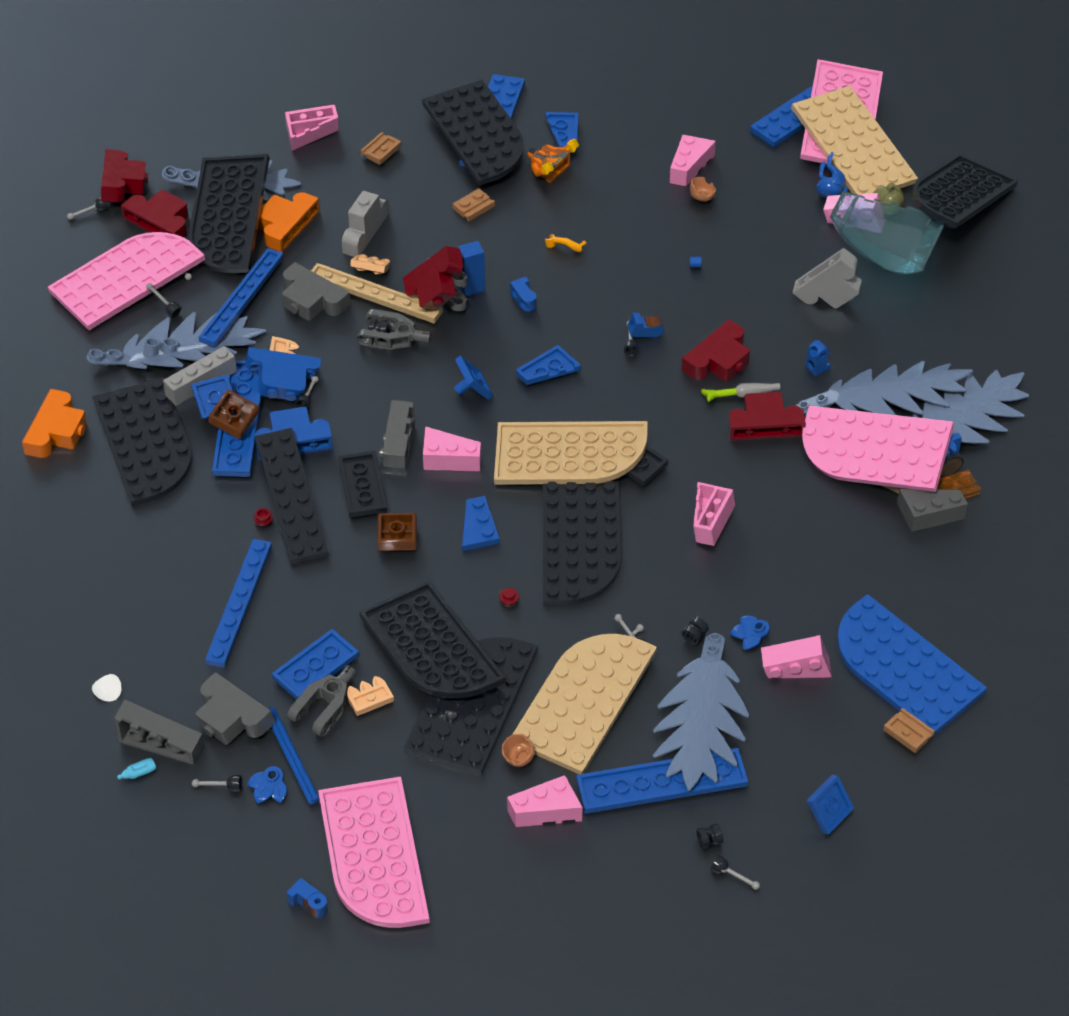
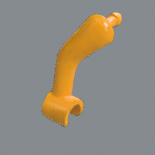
[545,234,586,252]

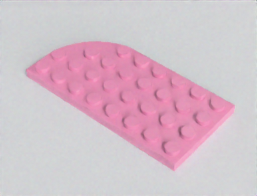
[48,232,205,330]

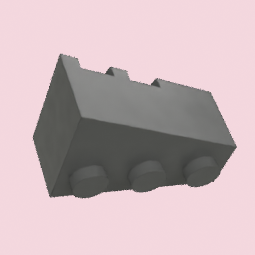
[380,400,415,469]
[897,489,968,532]

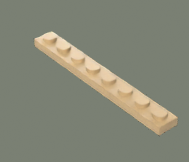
[311,263,443,324]

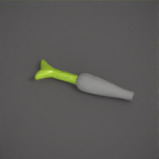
[701,383,780,402]

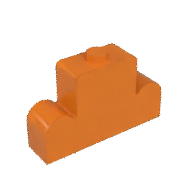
[258,192,320,253]
[22,389,87,458]

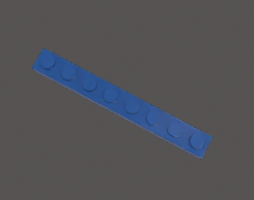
[199,248,283,347]
[205,539,272,668]

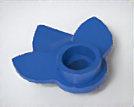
[730,615,770,650]
[247,766,287,804]

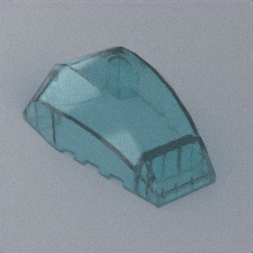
[830,191,945,275]

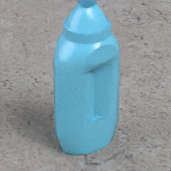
[117,758,156,780]

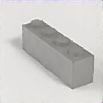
[163,346,237,406]

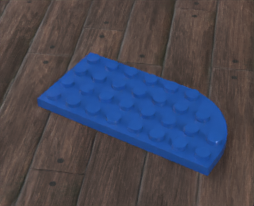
[837,594,987,737]

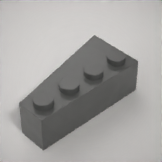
[114,699,204,765]

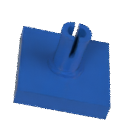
[454,355,494,400]
[191,374,232,420]
[807,774,854,835]

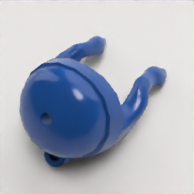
[816,152,848,199]

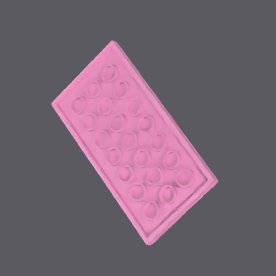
[800,59,883,164]

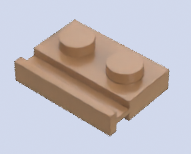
[361,132,401,165]
[452,188,495,222]
[883,708,935,753]

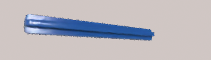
[268,707,319,805]

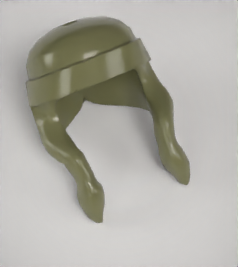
[873,183,905,215]

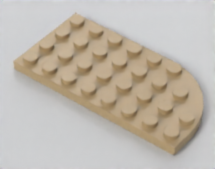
[494,421,648,485]
[513,634,657,774]

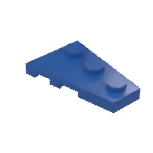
[516,345,581,385]

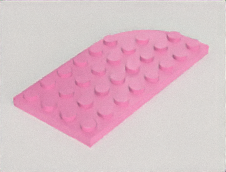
[802,406,954,492]
[318,776,430,928]

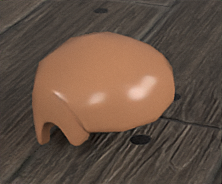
[690,177,716,202]
[502,734,535,767]

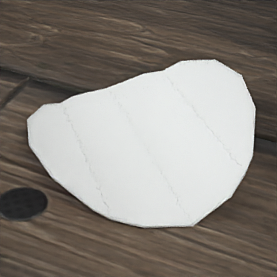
[92,674,122,702]

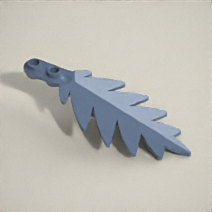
[162,155,301,202]

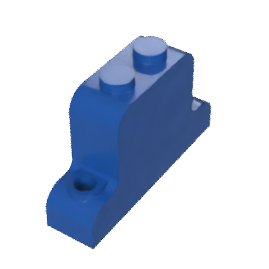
[245,347,321,401]

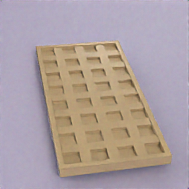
[791,86,918,194]

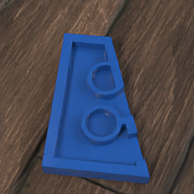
[545,112,579,152]
[462,496,500,551]

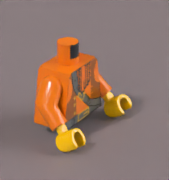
[527,139,579,183]

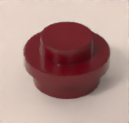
[254,508,273,526]
[499,588,519,607]

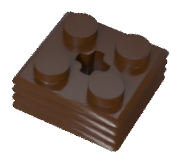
[209,389,259,439]
[377,513,417,551]

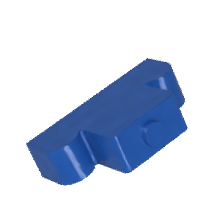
[255,407,333,460]

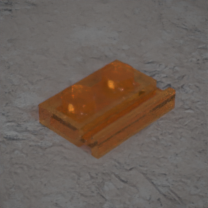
[937,470,981,498]

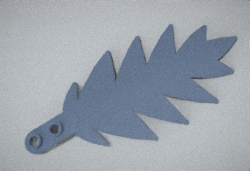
[86,312,267,369]
[796,361,973,417]
[913,370,1029,444]
[653,633,749,791]

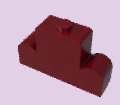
[101,149,148,202]
[121,190,188,238]
[403,246,463,310]
[681,319,750,381]
[728,392,806,440]

